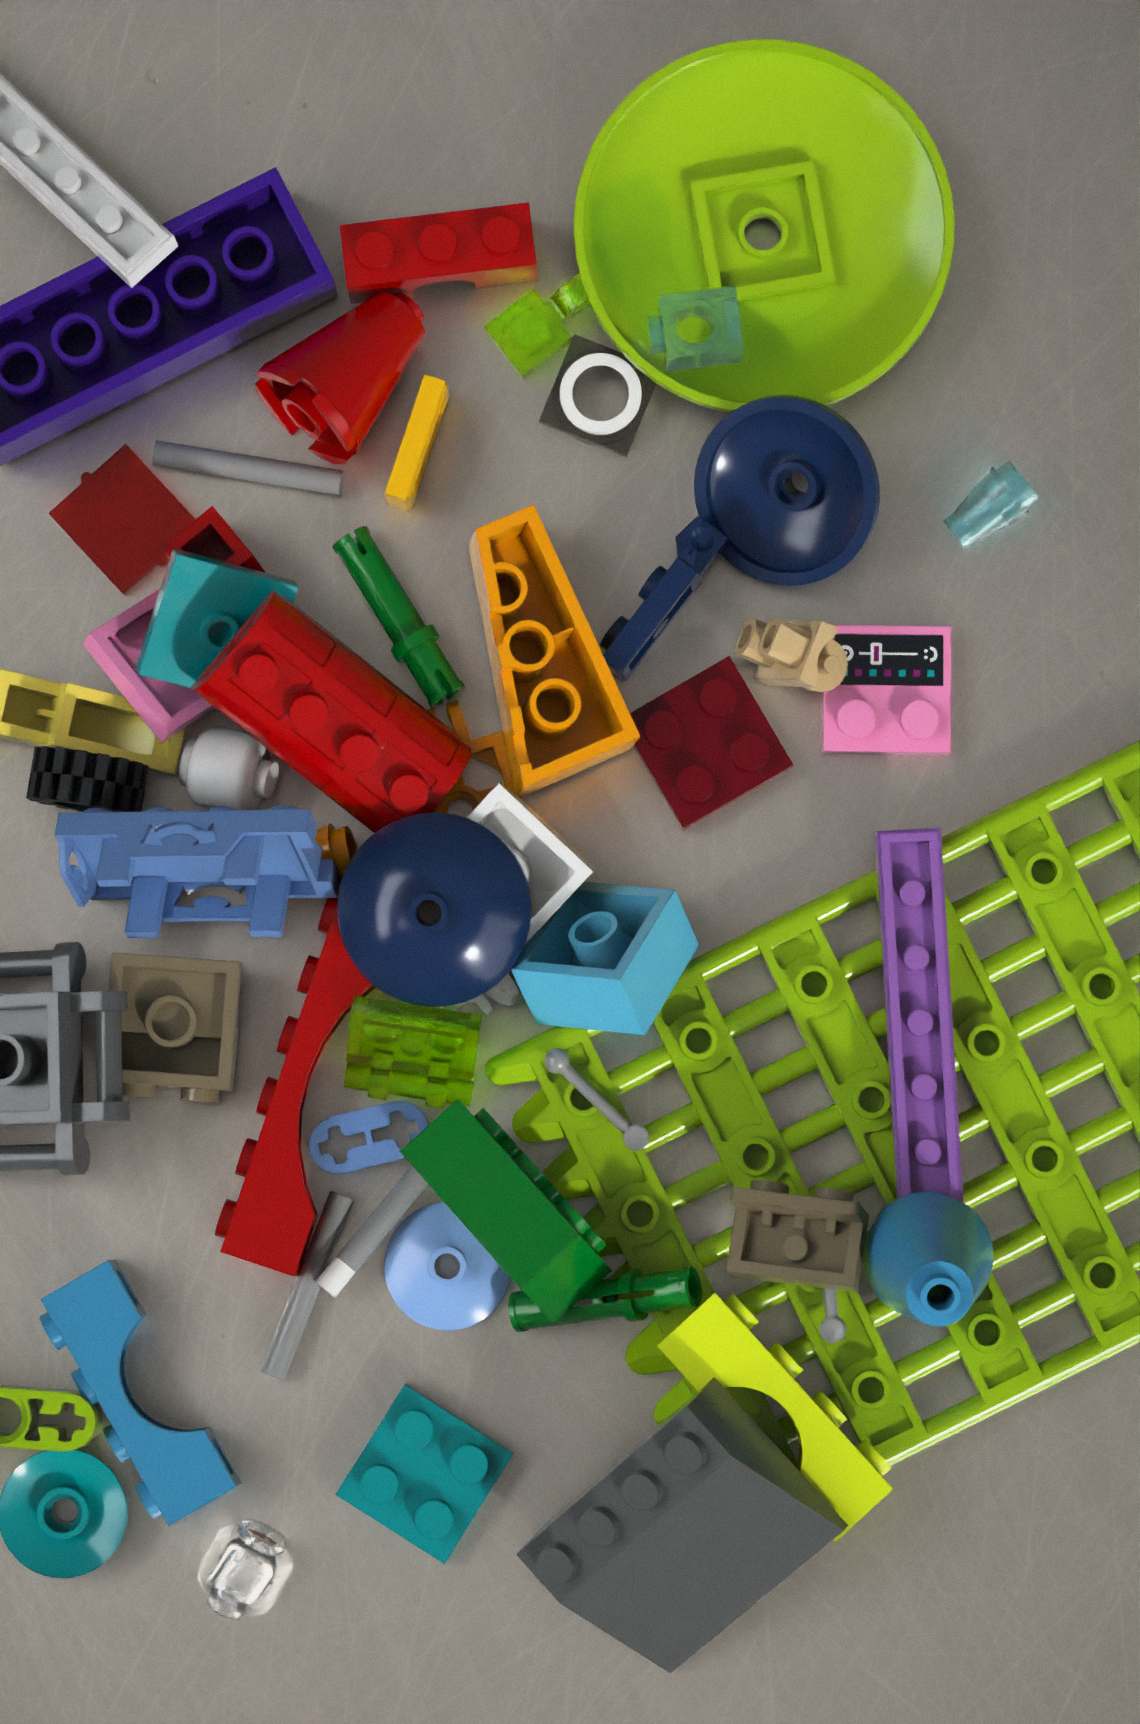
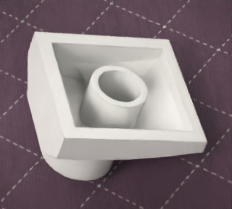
[467,782,595,943]

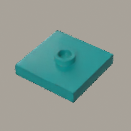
[135,548,299,688]

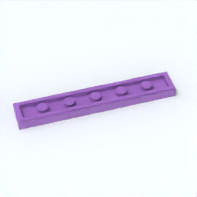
[875,828,964,1203]

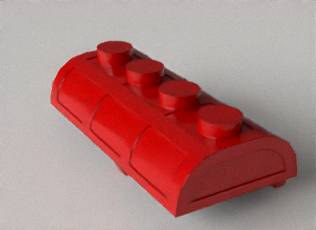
[191,589,472,833]

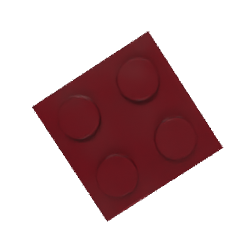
[630,656,793,831]

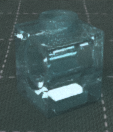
[647,286,744,372]

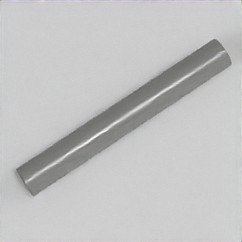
[152,440,343,495]
[261,1191,354,1381]

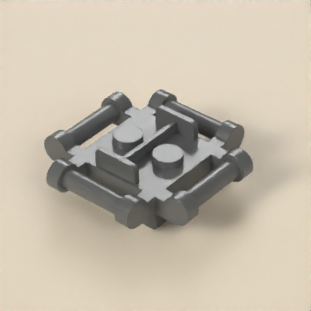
[0,942,130,1175]

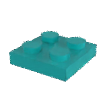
[335,1384,514,1564]

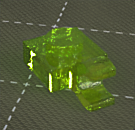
[484,273,590,380]

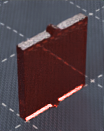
[49,443,195,595]

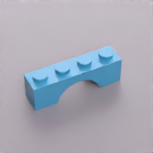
[39,1260,242,1526]

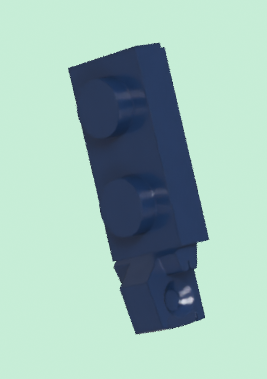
[600,516,728,682]

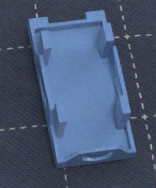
[55,805,340,938]

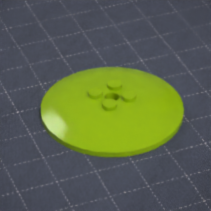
[574,39,955,413]

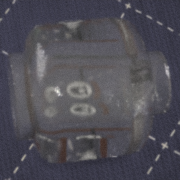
[197,1519,293,1621]

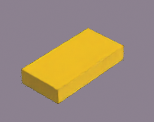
[384,374,449,511]

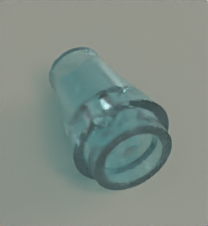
[943,460,1040,550]

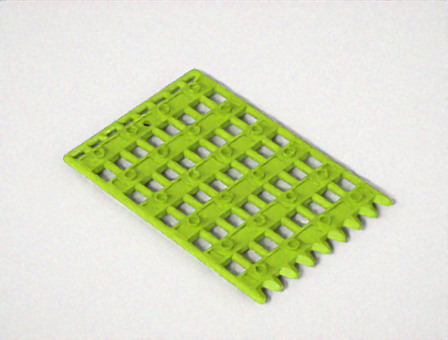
[485,740,1140,1467]

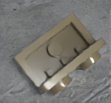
[726,1180,869,1292]

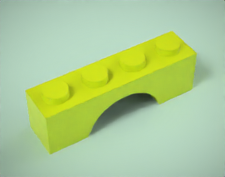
[656,1292,893,1542]

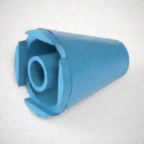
[863,1191,993,1327]

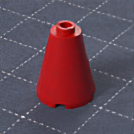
[255,291,425,464]

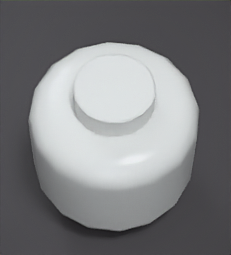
[179,726,279,810]

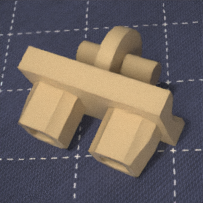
[734,618,848,692]

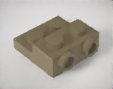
[108,952,242,1103]

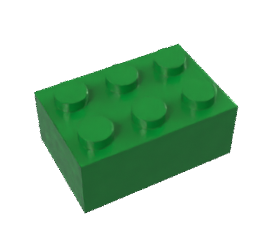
[399,1099,612,1323]

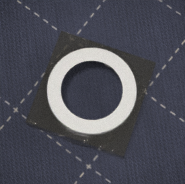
[539,334,657,458]

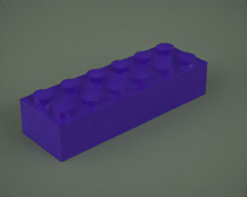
[0,167,338,466]

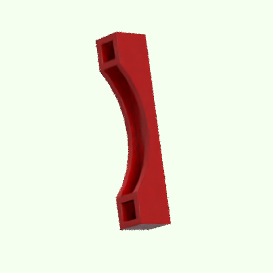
[215,897,420,1276]

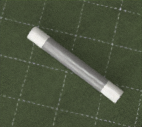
[315,1165,428,1298]

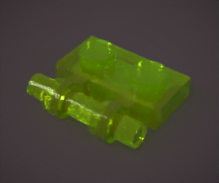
[344,996,482,1109]

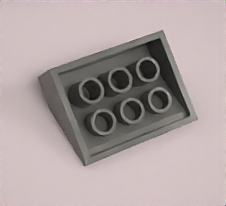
[516,1377,848,1674]

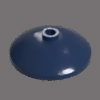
[694,395,880,586]
[338,812,532,1007]

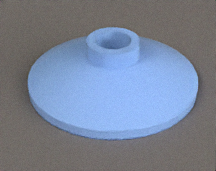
[384,1202,511,1330]

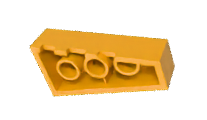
[468,504,640,798]

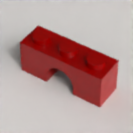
[339,202,538,304]

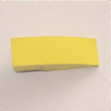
[0,669,186,775]

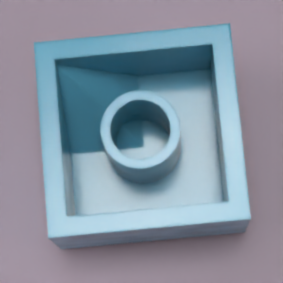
[511,882,699,1035]

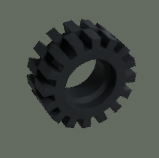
[26,746,149,812]

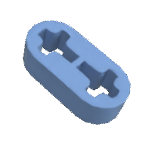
[309,1101,429,1174]

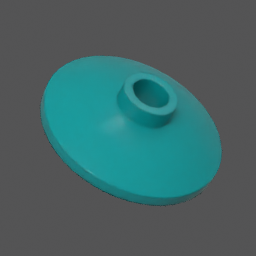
[0,1449,128,1578]

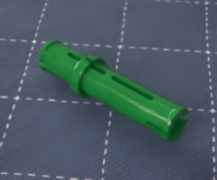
[332,526,465,708]
[508,1266,702,1332]

